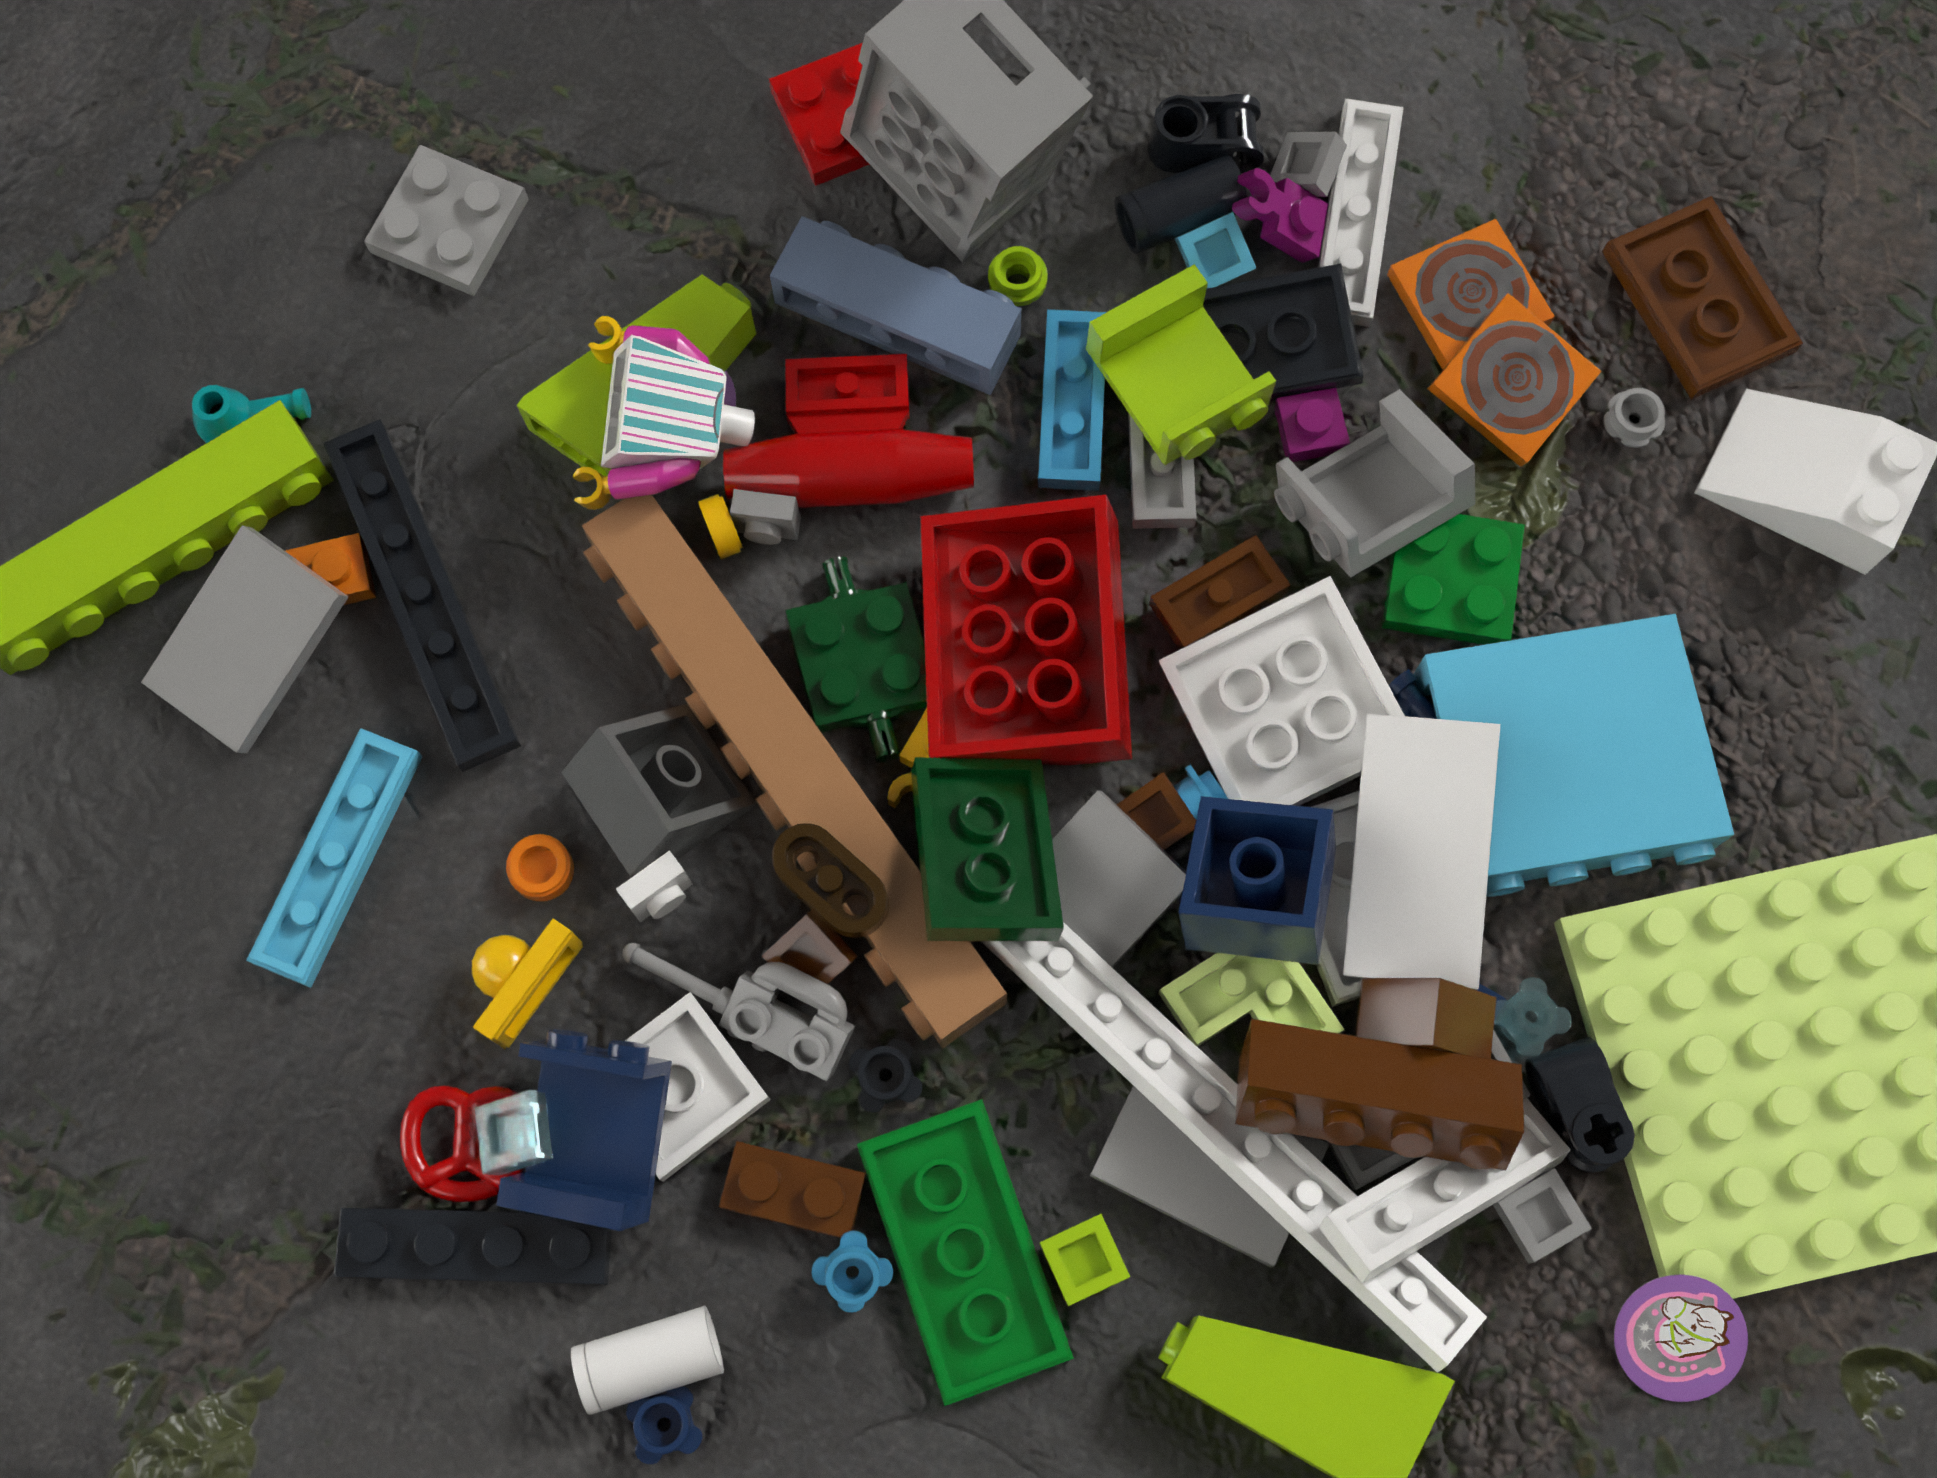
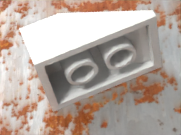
[1694,389,1937,575]

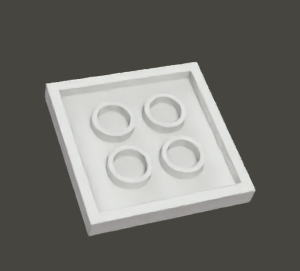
[1159,576,1404,806]

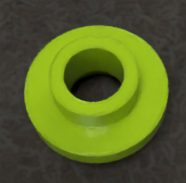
[988,246,1048,306]

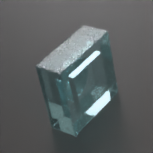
[475,1090,553,1176]

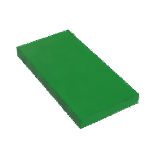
[857,1099,1074,1406]

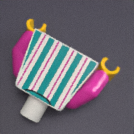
[573,316,755,510]

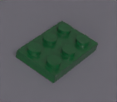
[911,757,1064,941]

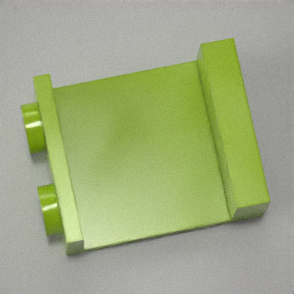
[1086,264,1276,466]

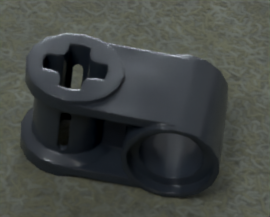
[1147,94,1264,173]
[1525,1037,1635,1174]

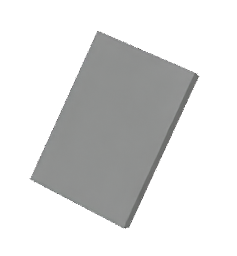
[141,525,349,754]
[1090,1085,1329,1268]

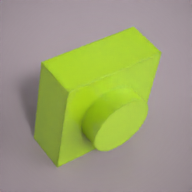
[1039,1214,1130,1307]

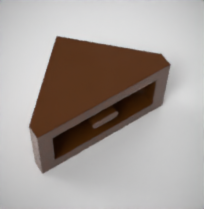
[1355,978,1497,1059]

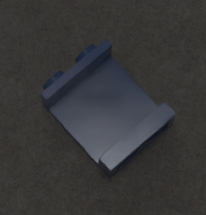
[496,1029,672,1231]

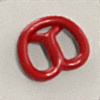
[400,1085,533,1202]

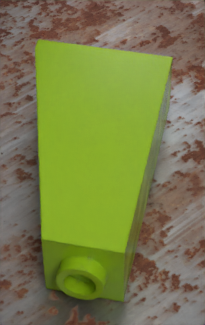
[517,274,756,476]
[1158,1316,1455,1478]

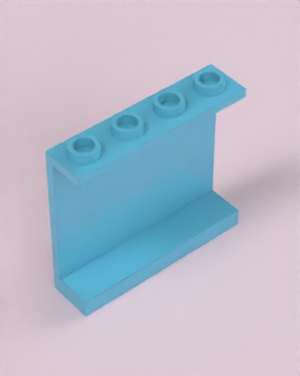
[1414,614,1734,897]

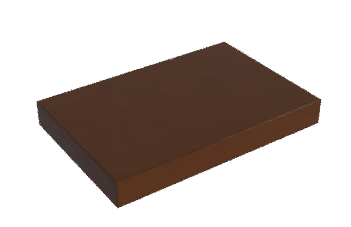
[1602,196,1803,400]

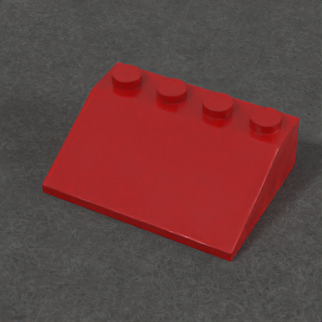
[920,494,1132,765]

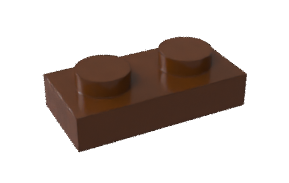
[1149,535,1290,650]
[719,1141,867,1238]

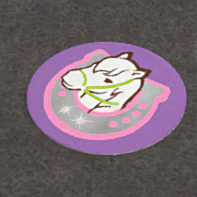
[1614,1274,1748,1402]

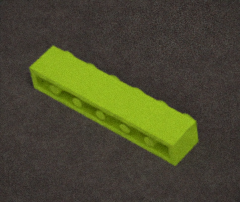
[0,400,334,675]

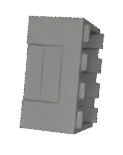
[840,0,1093,262]

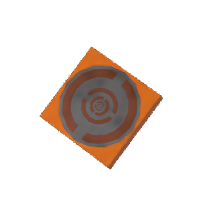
[1387,219,1555,370]
[1427,293,1602,467]

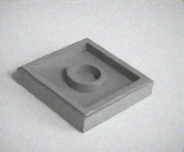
[1052,790,1186,968]

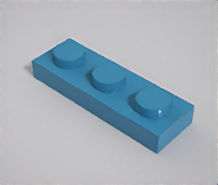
[1038,309,1106,491]

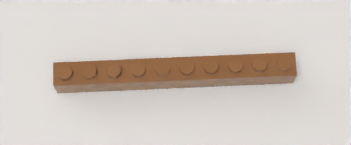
[582,495,1007,1049]

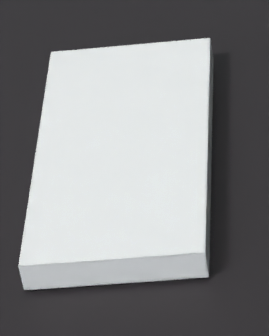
[1343,714,1501,990]

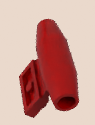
[723,354,974,508]

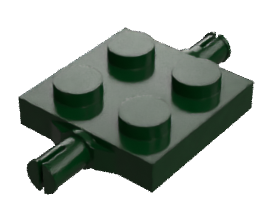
[785,556,927,763]

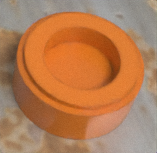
[506,834,574,902]

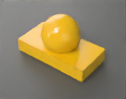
[472,918,583,1049]

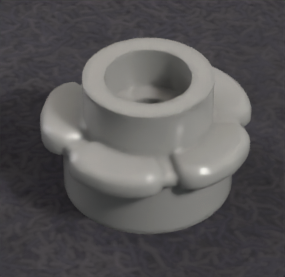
[1604,388,1665,448]

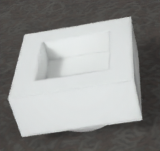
[616,850,693,922]

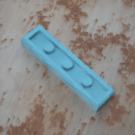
[246,728,423,988]

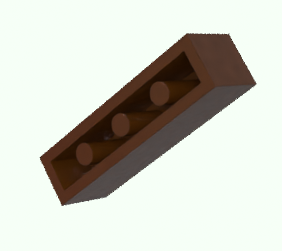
[1235,1019,1524,1171]

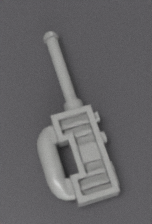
[622,943,855,1081]

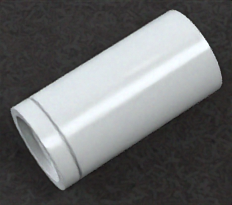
[571,1306,724,1415]

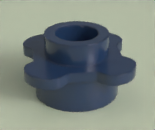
[626,1386,703,1465]

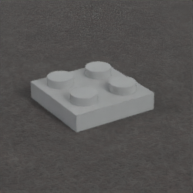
[364,145,529,296]

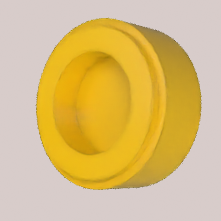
[698,494,743,559]

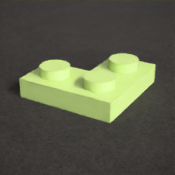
[1158,953,1344,1047]

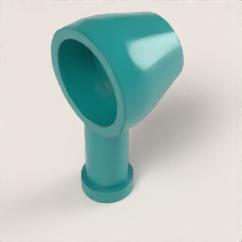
[192,385,311,443]

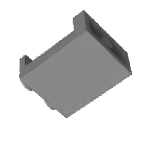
[1274,389,1475,578]

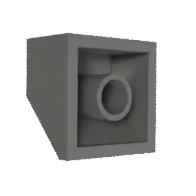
[561,704,757,876]

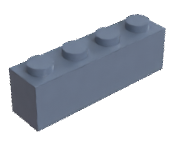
[770,216,1022,395]

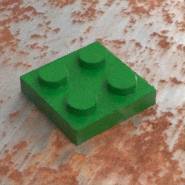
[1382,514,1525,645]

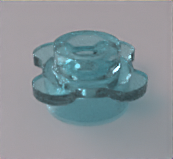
[1494,977,1572,1057]

